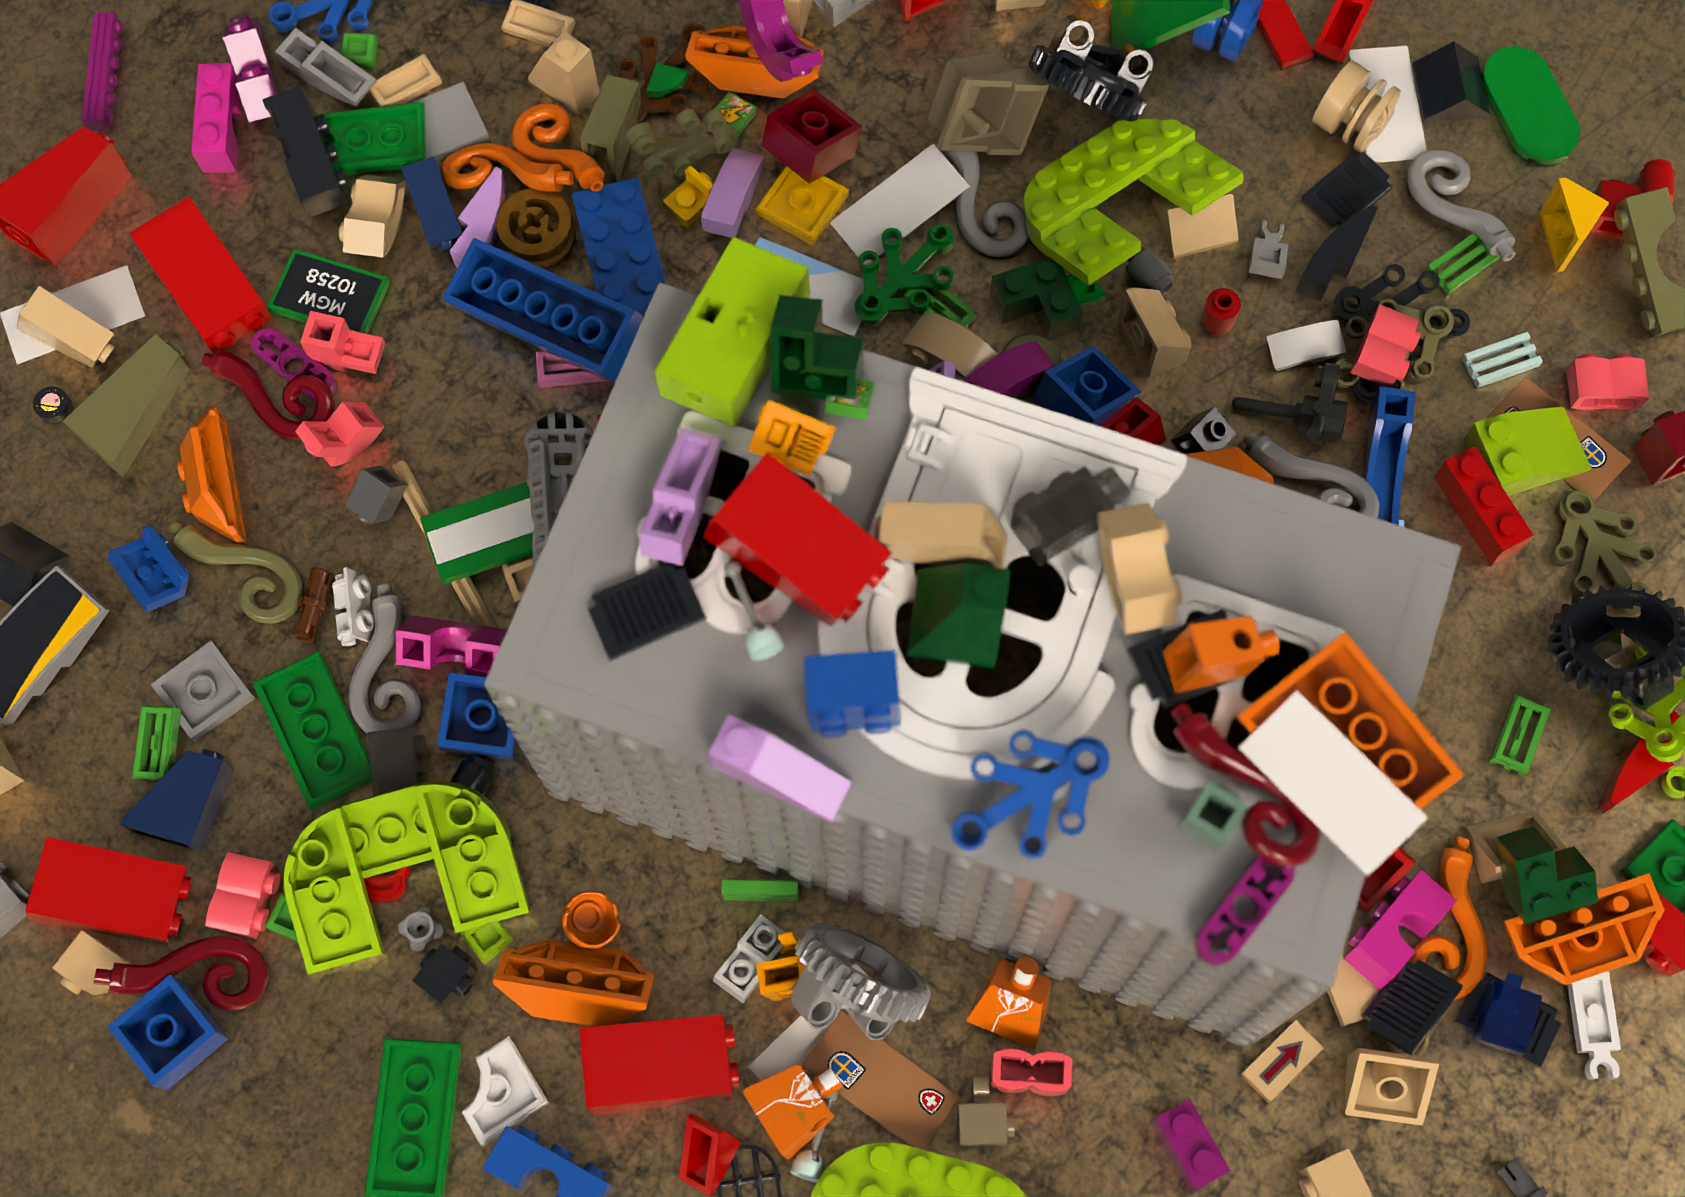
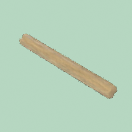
[389,461,498,628]

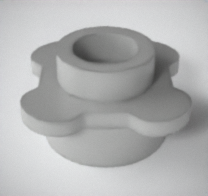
[398,906,444,952]

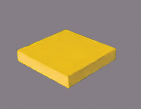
[756,166,849,246]

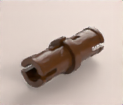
[291,567,334,643]

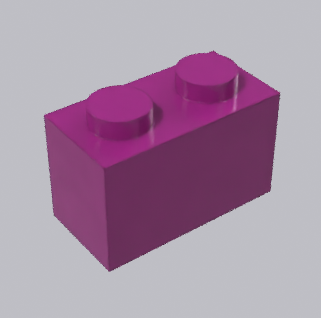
[1151,1099,1231,1193]

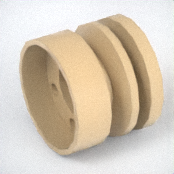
[1312,61,1401,153]

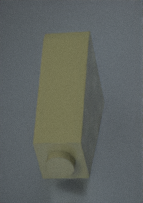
[580,74,641,184]

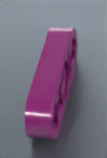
[251,328,337,402]
[1195,857,1295,966]

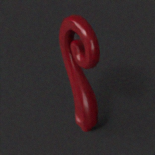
[202,350,335,440]
[1171,703,1320,867]
[93,936,269,1011]

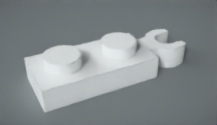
[1567,971,1621,1080]

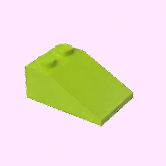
[1464,406,1592,496]

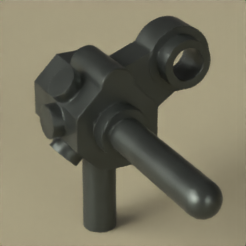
[1232,363,1348,441]

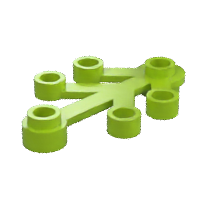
[1609,646,1685,762]

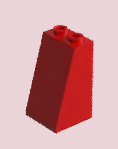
[0,126,132,267]
[129,196,272,355]
[703,452,892,627]
[25,837,192,945]
[579,1014,740,1116]

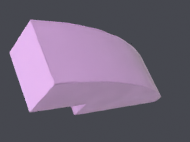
[701,148,765,238]
[450,167,507,268]
[639,428,722,565]

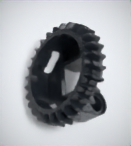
[1029,14,1153,122]
[1548,583,1685,710]

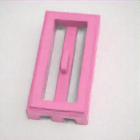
[536,351,607,388]

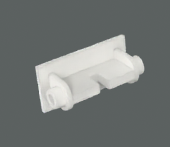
[332,567,375,646]

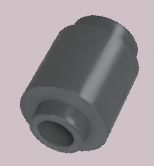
[1126,247,1175,295]

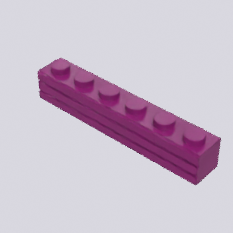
[82,12,123,131]

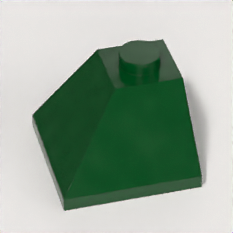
[906,563,1010,669]

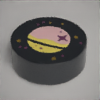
[33,386,72,423]

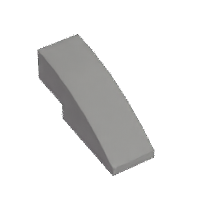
[275,28,376,106]

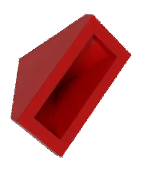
[1357,846,1416,913]
[679,1113,741,1196]

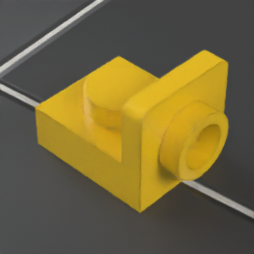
[662,166,714,228]

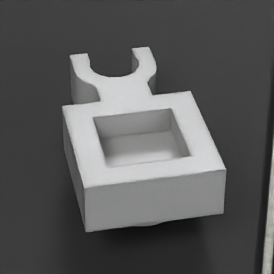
[1248,220,1288,279]

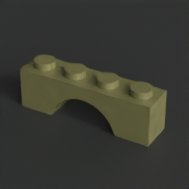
[1614,187,1685,338]

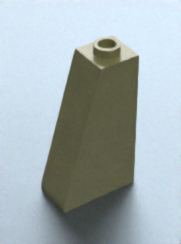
[63,334,189,477]

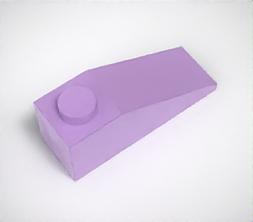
[708,715,851,823]

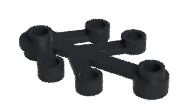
[1334,264,1470,361]

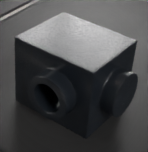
[1170,407,1236,454]
[412,944,478,1009]

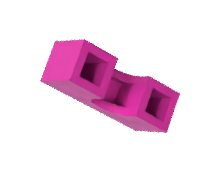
[191,63,241,173]
[396,615,508,677]
[1344,870,1457,990]

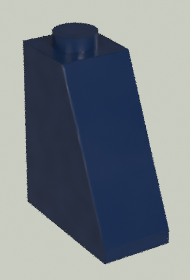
[401,156,462,252]
[120,749,233,852]

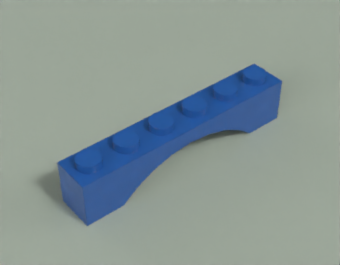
[1363,386,1416,526]

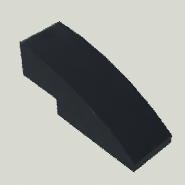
[1296,205,1378,301]

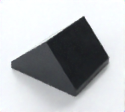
[1411,41,1490,124]
[0,522,71,607]

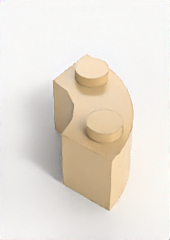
[339,174,406,257]
[901,312,999,381]
[1098,502,1182,635]

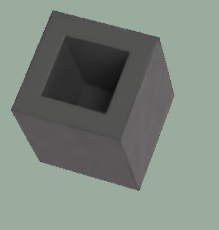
[345,466,408,524]

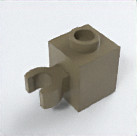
[957,1076,1014,1148]

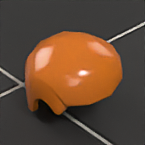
[561,890,621,949]

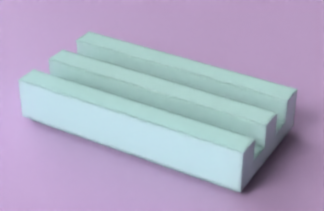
[1462,332,1543,389]

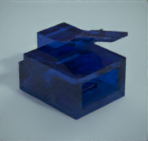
[1472,972,1542,1057]

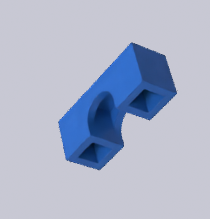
[482,1124,613,1197]

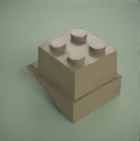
[927,52,1049,155]

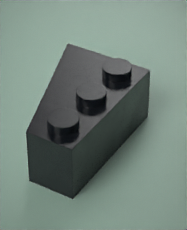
[262,85,350,217]

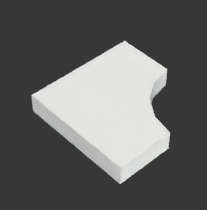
[462,1036,550,1146]

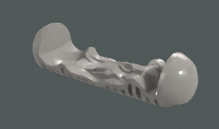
[524,412,593,573]

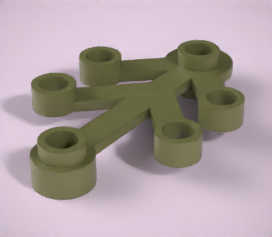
[626,109,738,176]
[1335,299,1454,390]
[1551,491,1657,614]

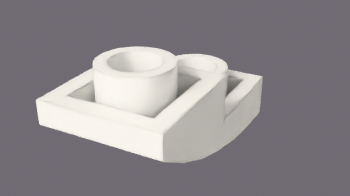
[1266,320,1347,371]
[713,914,786,1003]

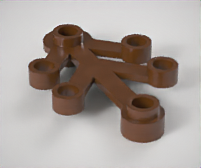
[617,23,709,123]

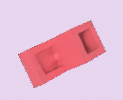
[300,311,386,374]
[295,402,384,467]

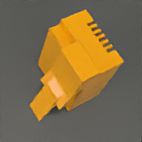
[748,400,836,476]
[756,932,804,1001]

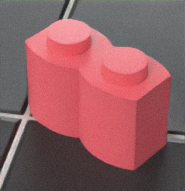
[1350,304,1421,388]
[1566,354,1649,410]
[205,852,281,939]
[990,1049,1072,1096]

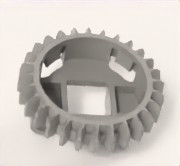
[791,923,931,1041]

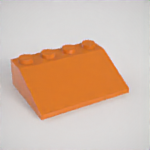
[1237,632,1465,810]

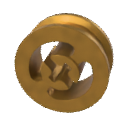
[496,188,576,269]

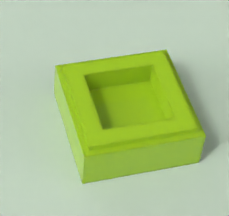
[460,921,515,965]

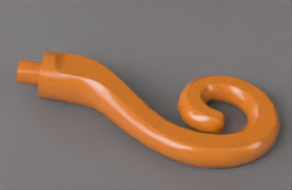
[511,103,605,192]
[440,143,574,192]
[1409,836,1487,1000]

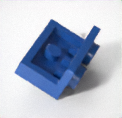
[108,525,189,613]

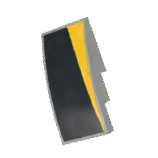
[0,566,110,725]

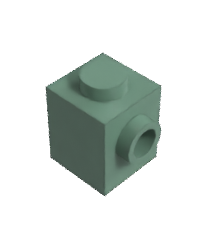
[1177,781,1249,853]

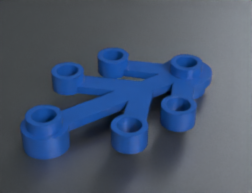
[269,0,374,45]
[951,729,1110,859]

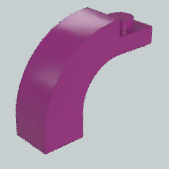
[738,0,823,82]
[962,341,1055,398]

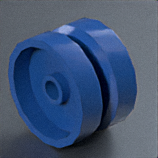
[1192,0,1264,63]

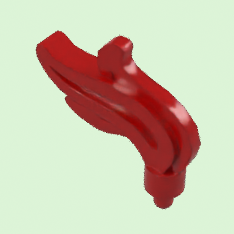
[364,866,412,902]

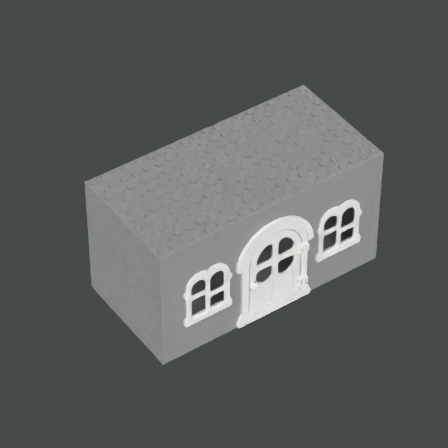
[484,283,1462,1047]

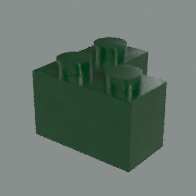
[990,257,1083,341]
[770,295,864,400]
[1497,826,1599,924]

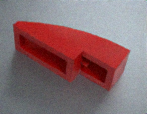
[1313,0,1375,64]
[1599,710,1680,814]

